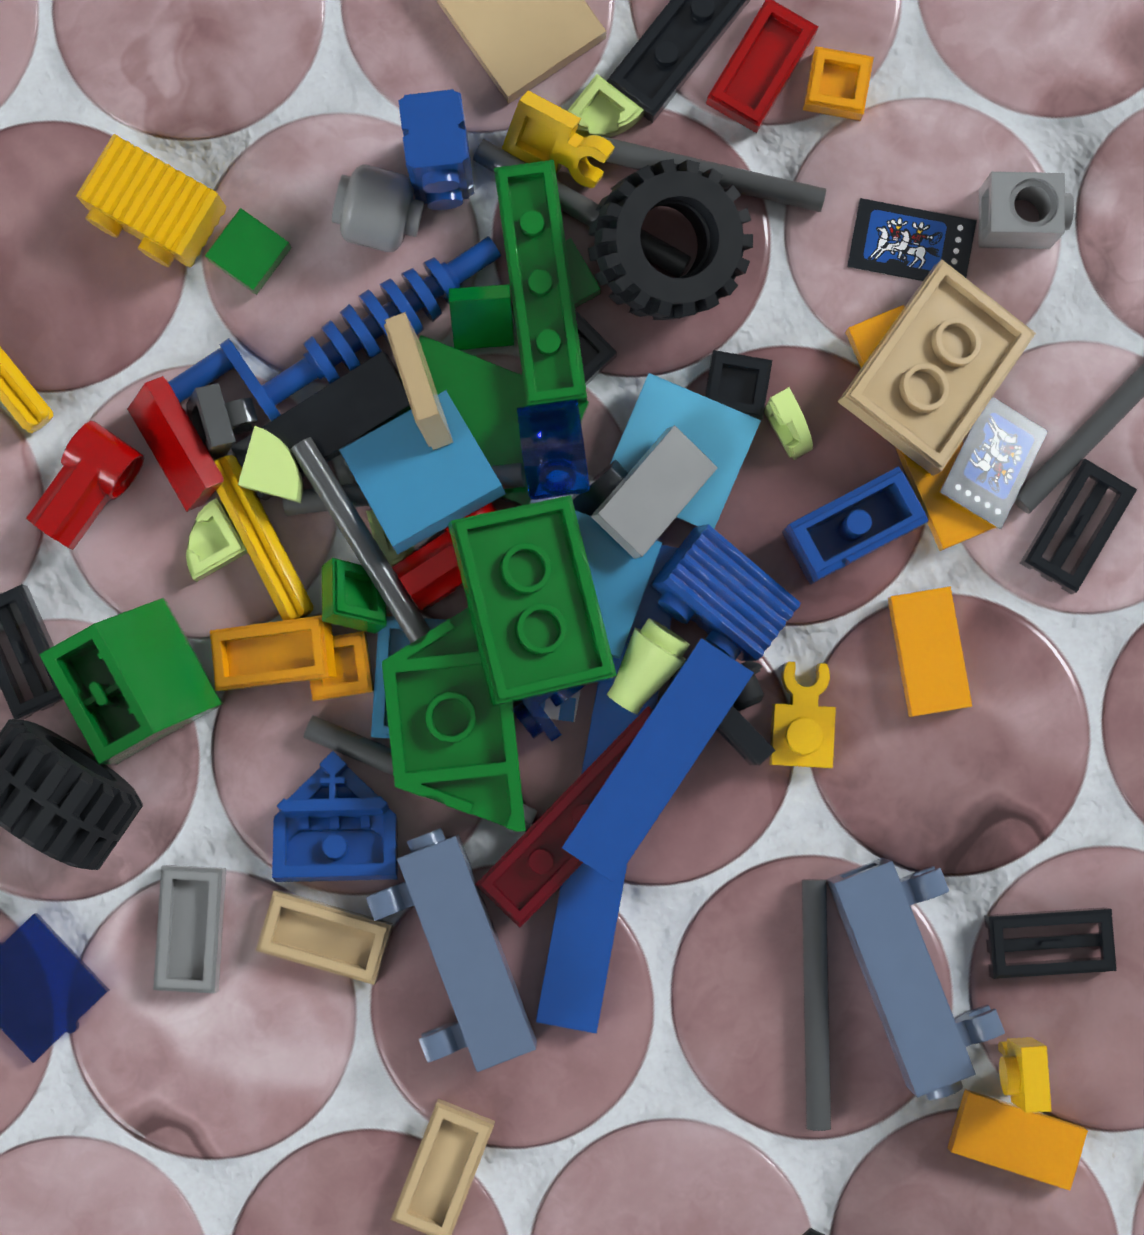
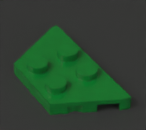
[382,607,526,832]

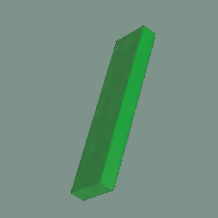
[494,160,587,409]

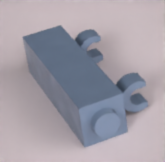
[366,828,537,1072]
[826,858,1005,1100]

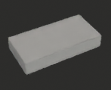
[591,425,718,559]
[153,865,226,993]

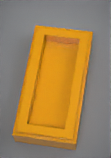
[887,586,972,717]
[210,615,337,691]
[947,1089,1088,1191]

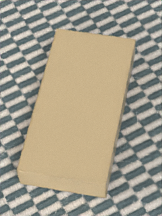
[384,312,454,450]
[256,890,393,985]
[391,1099,495,1235]

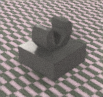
[186,383,258,459]

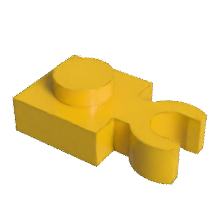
[501,90,615,188]
[769,661,836,768]
[998,1037,1052,1113]

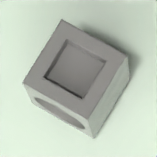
[979,171,1074,249]

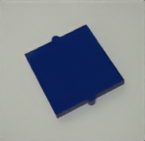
[0,913,110,1063]

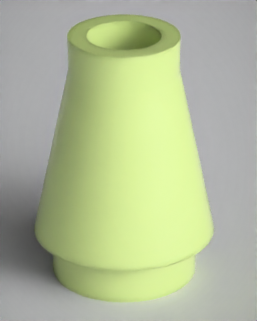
[607,618,690,714]

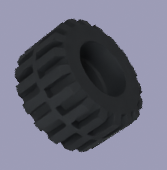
[588,159,753,320]
[0,719,143,870]

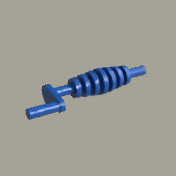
[168,236,501,422]

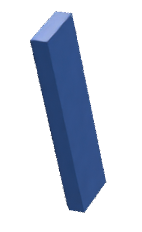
[562,638,754,883]

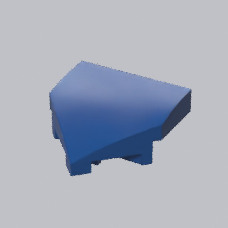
[272,751,398,882]

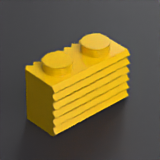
[76,134,226,268]

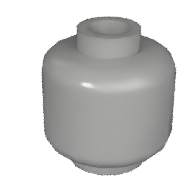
[332,165,424,252]

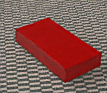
[706,0,819,133]
[127,376,224,512]

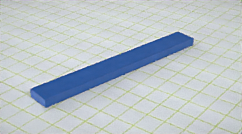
[536,545,678,1034]

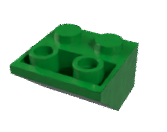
[39,598,223,764]

